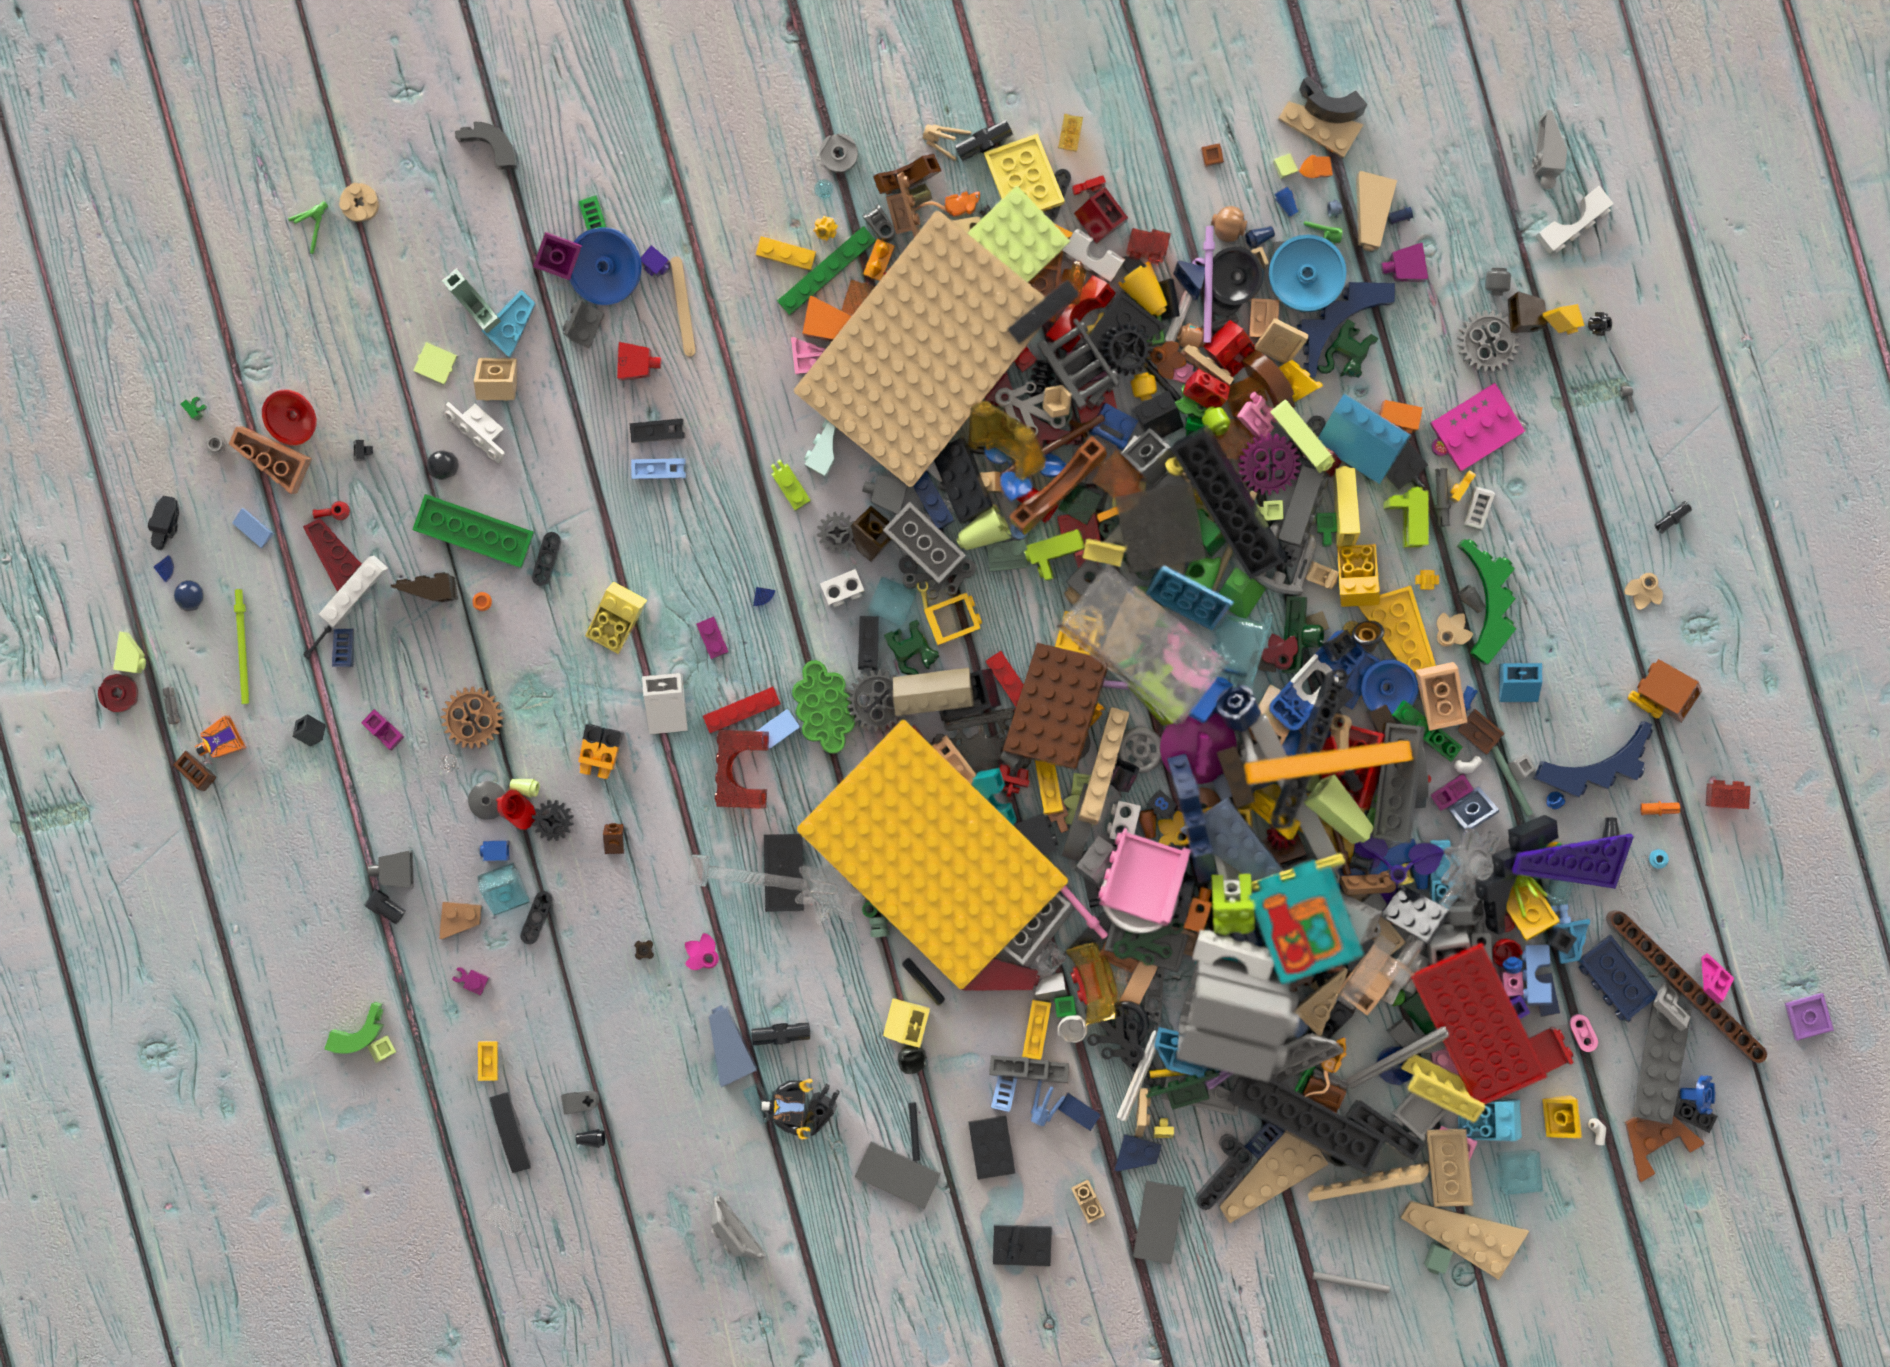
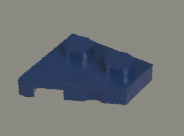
[1114,1134,1162,1171]

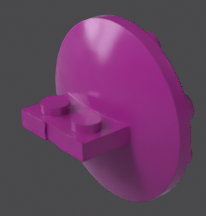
[1160,711,1237,784]

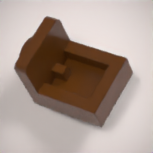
[603,823,625,854]

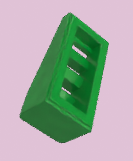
[578,195,607,231]

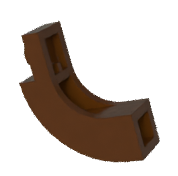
[873,154,942,195]
[1242,350,1296,408]

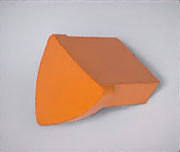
[1299,155,1333,178]

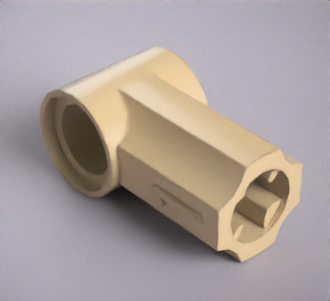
[1330,714,1352,750]

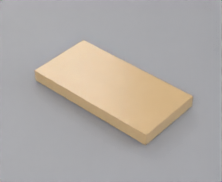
[1427,1129,1474,1207]

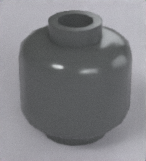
[1485,268,1511,296]

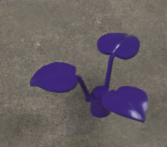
[1355,836,1444,912]

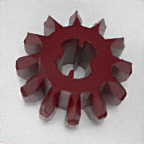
[1266,824,1299,851]

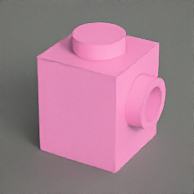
[1499,970,1524,996]

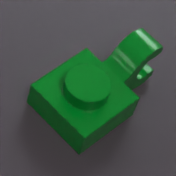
[1316,513,1337,547]

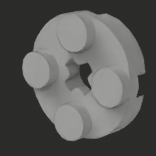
[820,133,858,173]

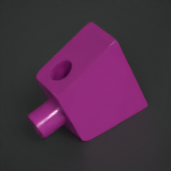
[1381,243,1428,282]

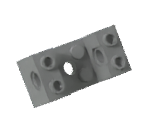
[1340,892,1382,944]

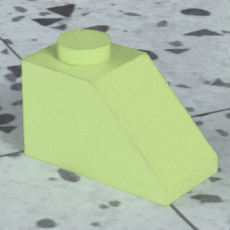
[113,632,146,673]

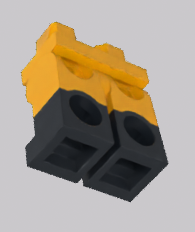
[578,724,624,779]

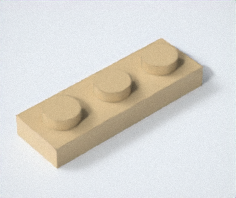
[1180,344,1234,386]

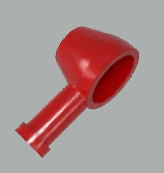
[312,501,350,521]

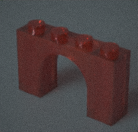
[714,730,769,809]

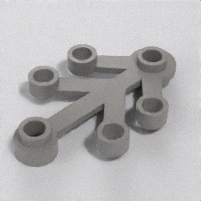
[995,382,1066,437]

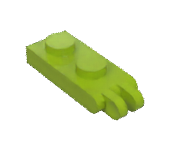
[770,460,811,511]

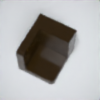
[1366,704,1396,733]

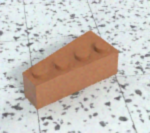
[229,426,312,494]

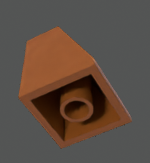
[1637,659,1702,723]

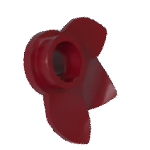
[1260,633,1298,670]

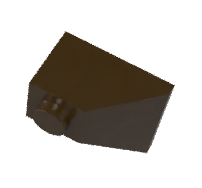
[851,506,892,562]

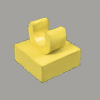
[1153,1118,1174,1138]

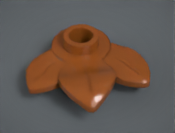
[1150,341,1187,379]

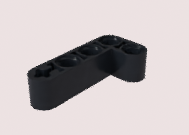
[1195,1134,1253,1210]

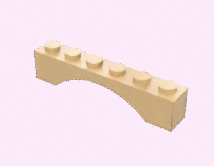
[1078,707,1130,825]

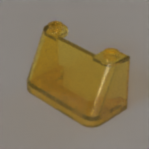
[968,401,1046,480]

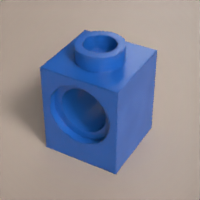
[480,840,510,861]

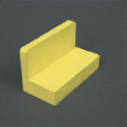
[1082,539,1126,567]

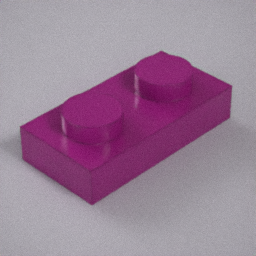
[696,617,729,659]

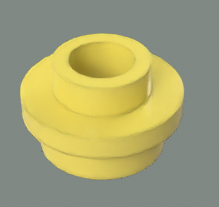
[1165,457,1183,476]

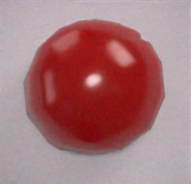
[1492,938,1523,967]

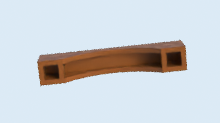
[1009,436,1107,536]

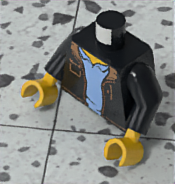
[760,1079,813,1139]

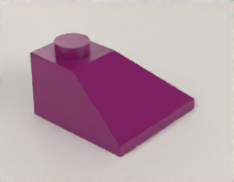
[533,232,582,281]

